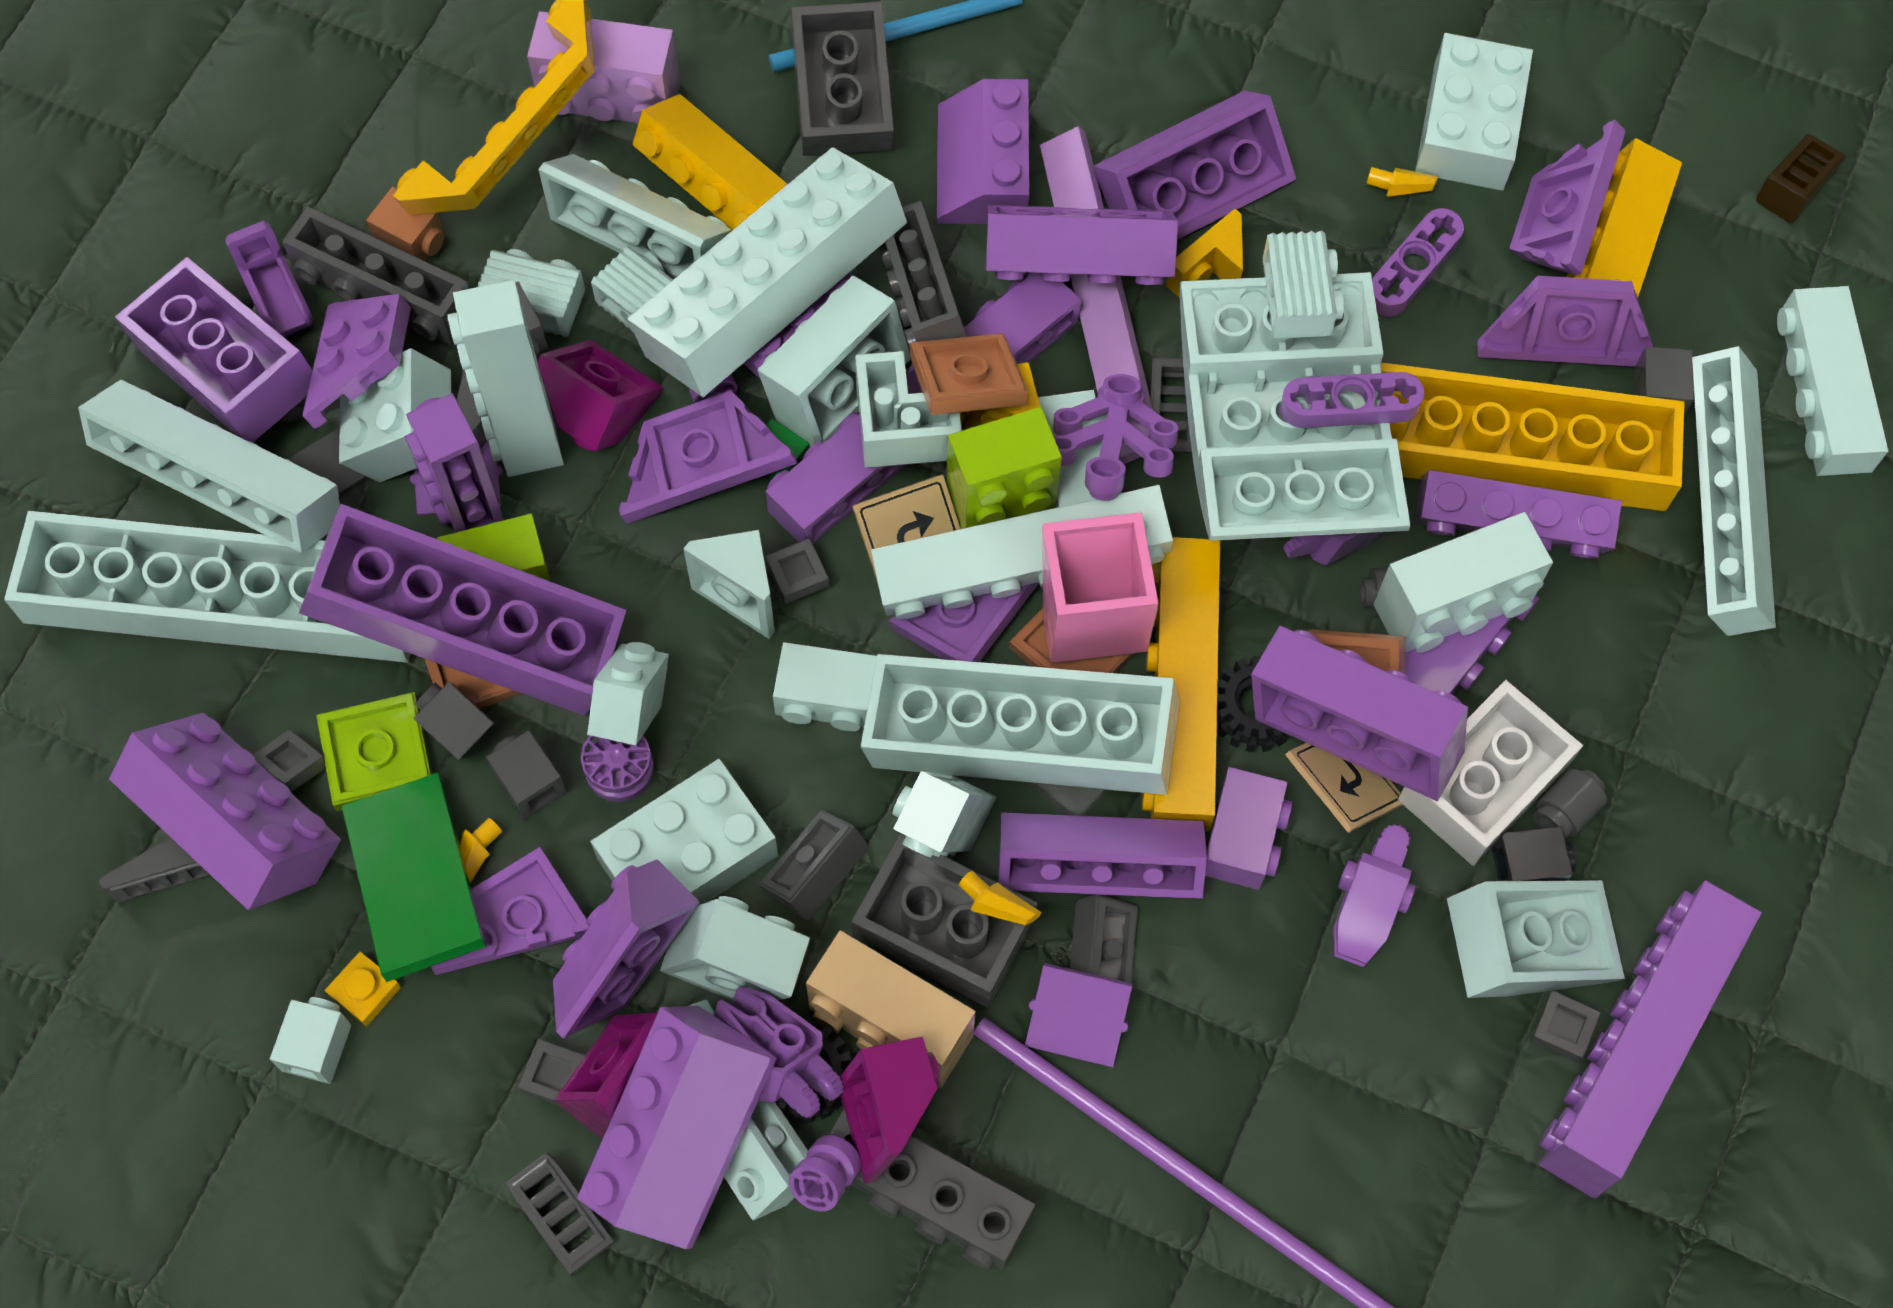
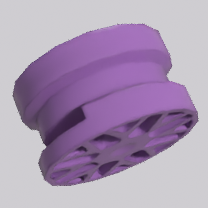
[581,735,655,802]

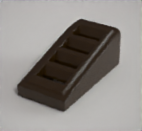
[1756,134,1847,223]

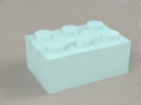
[1415,33,1533,191]
[757,275,911,447]
[1373,512,1553,653]
[590,759,778,906]

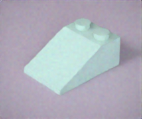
[1447,880,1625,998]

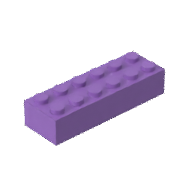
[299,504,626,716]
[1539,880,1762,1199]

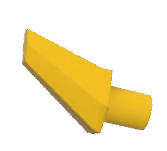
[1366,167,1439,197]
[459,818,502,883]
[959,870,1042,925]

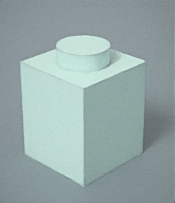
[270,997,351,1084]

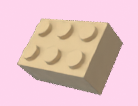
[806,930,976,1089]

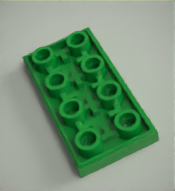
[342,772,486,982]

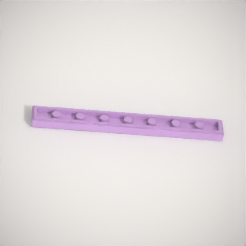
[1040,126,1153,464]

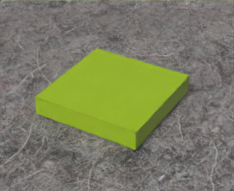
[316,692,432,811]

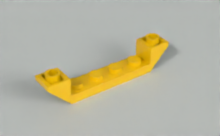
[393,0,595,215]

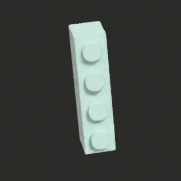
[1777,286,1888,476]

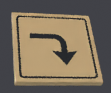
[852,474,960,587]
[1285,743,1403,833]

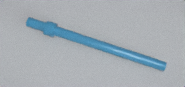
[768,0,1023,72]

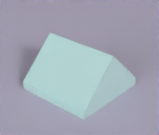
[683,530,775,639]

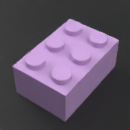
[527,11,681,124]

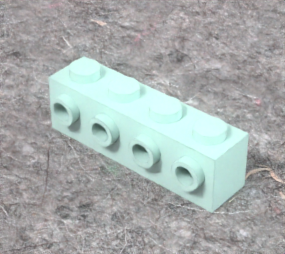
[892,771,997,857]
[689,1000,808,1220]

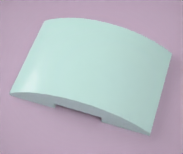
[1180,272,1410,541]

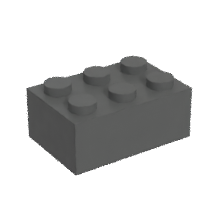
[791,2,894,156]
[851,834,1037,1008]

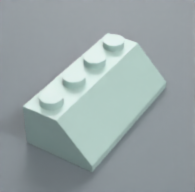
[538,154,732,279]

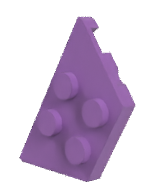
[1509,120,1626,275]
[1477,276,1654,366]
[302,294,411,429]
[619,390,797,524]

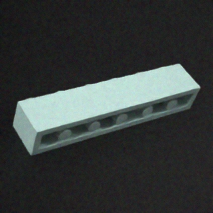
[448,280,564,477]
[1692,346,1776,636]
[78,379,340,553]
[871,485,1173,620]

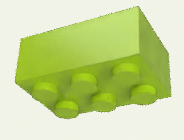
[946,407,1062,529]

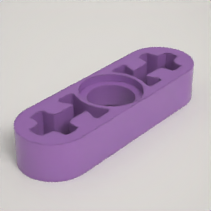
[1372,208,1464,317]
[1280,372,1424,428]

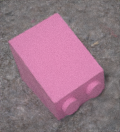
[1042,512,1159,663]

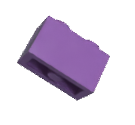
[1205,767,1292,890]

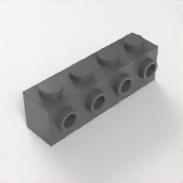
[879,201,967,347]
[282,206,469,346]
[829,1109,1035,1271]

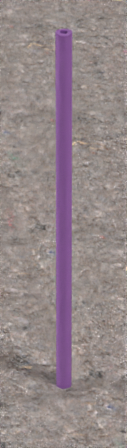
[974,1017,1396,1308]

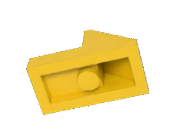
[1166,209,1243,297]

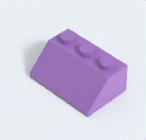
[937,79,1029,224]
[553,859,700,1039]

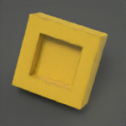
[324,952,402,1027]

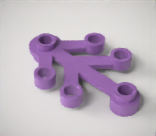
[1053,374,1178,501]

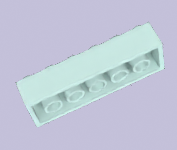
[627,147,907,397]
[861,654,1180,795]

